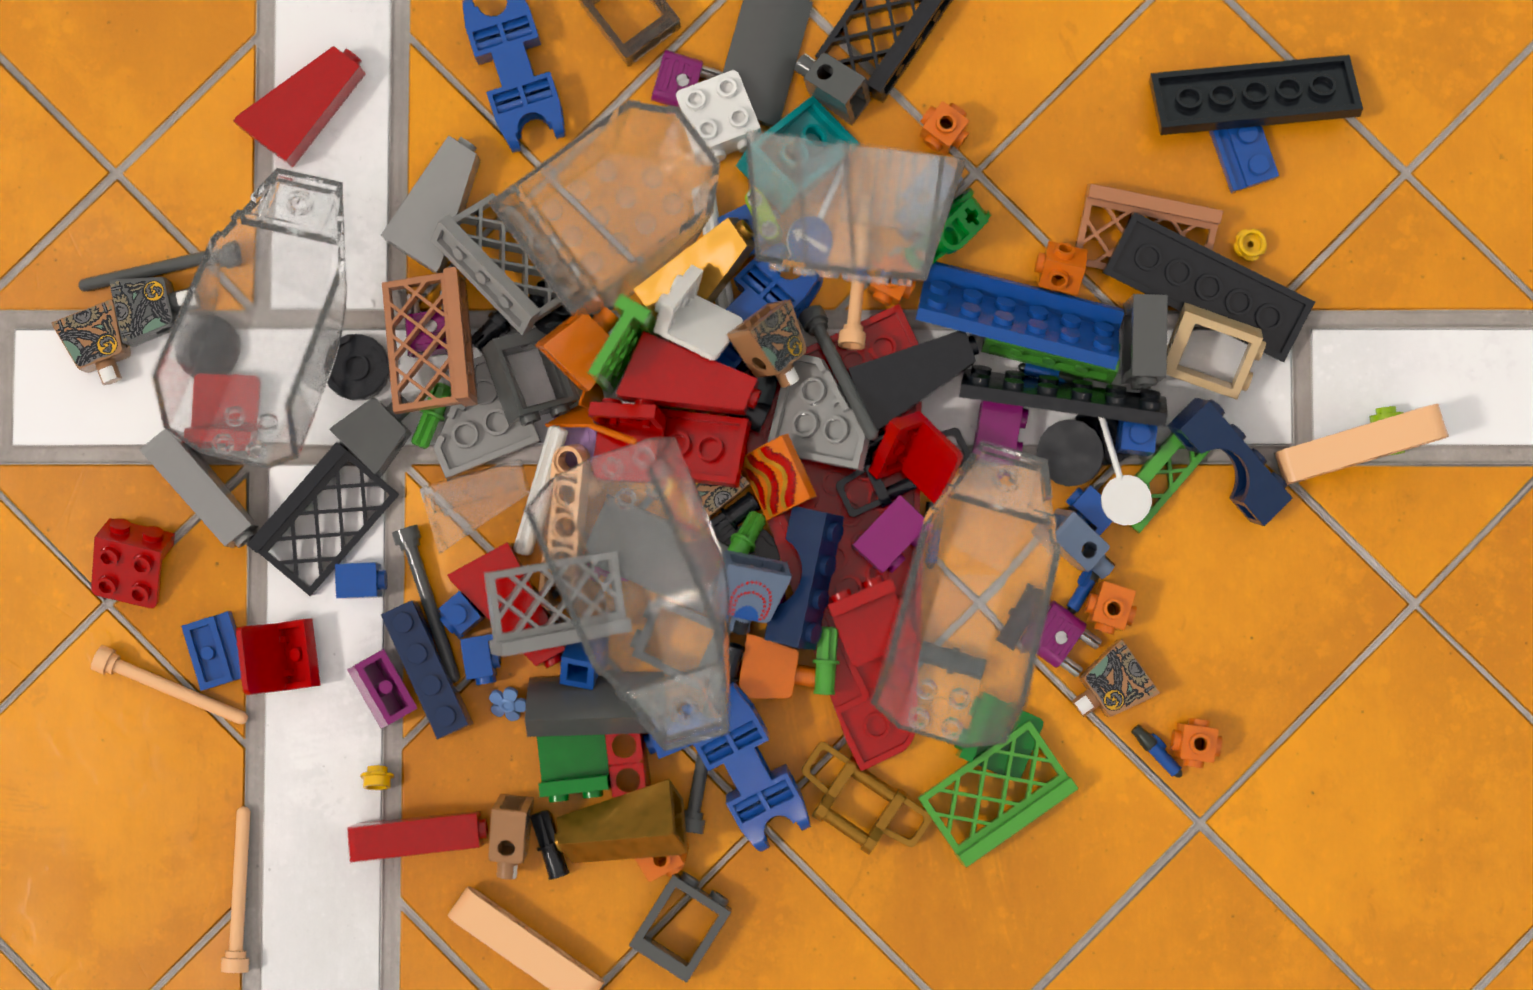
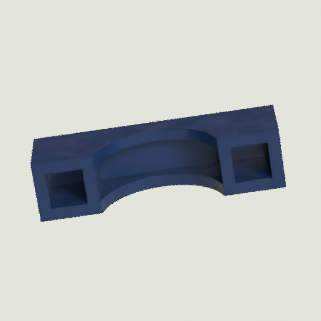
[1167,398,1292,526]
[764,506,844,650]
[381,600,474,739]

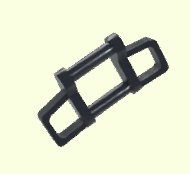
[836,428,972,518]

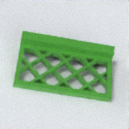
[588,294,661,395]
[917,720,1078,868]

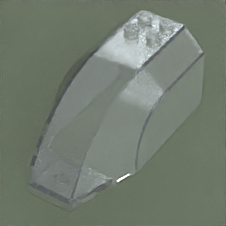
[152,168,347,469]
[524,437,731,751]
[871,440,1061,748]

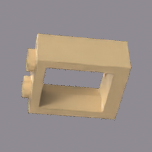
[1167,302,1266,400]

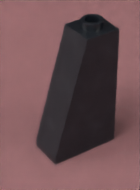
[848,331,979,431]

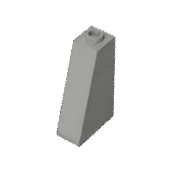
[381,135,480,274]
[139,427,259,548]

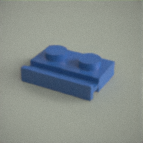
[1209,126,1279,193]
[181,611,241,691]

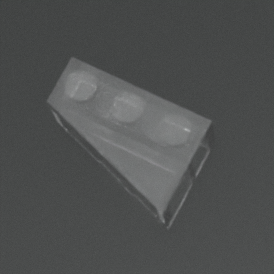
[420,458,530,554]

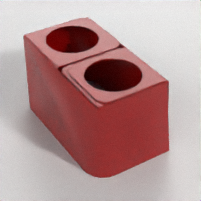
[605,733,651,798]

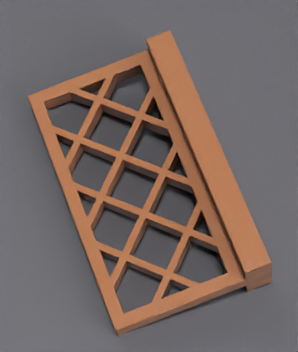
[1075,184,1223,270]
[382,267,478,414]

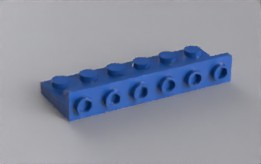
[915,262,1124,370]

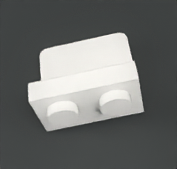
[676,70,762,165]
[654,264,743,360]

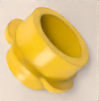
[1234,228,1267,261]
[360,765,394,790]

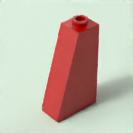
[233,46,366,168]
[616,331,762,415]
[447,542,566,669]
[347,811,488,863]

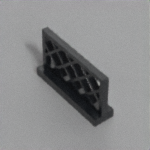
[815,0,953,103]
[246,441,399,596]

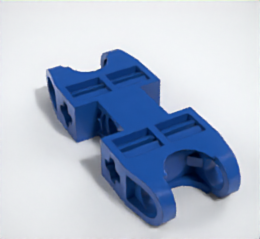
[463,0,565,153]
[674,242,823,373]
[683,682,811,852]

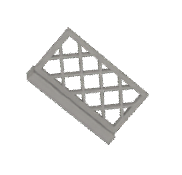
[431,193,583,335]
[484,551,631,657]

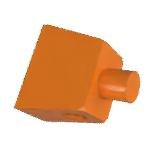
[535,307,619,391]
[738,634,816,699]

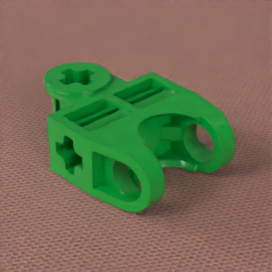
[904,188,991,271]

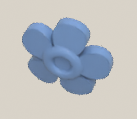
[489,687,526,721]

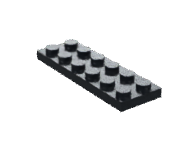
[1149,55,1363,135]
[1102,212,1315,362]
[959,365,1168,427]

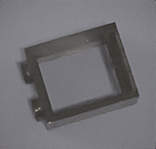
[579,0,681,67]

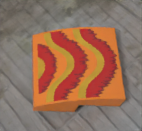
[743,434,817,521]

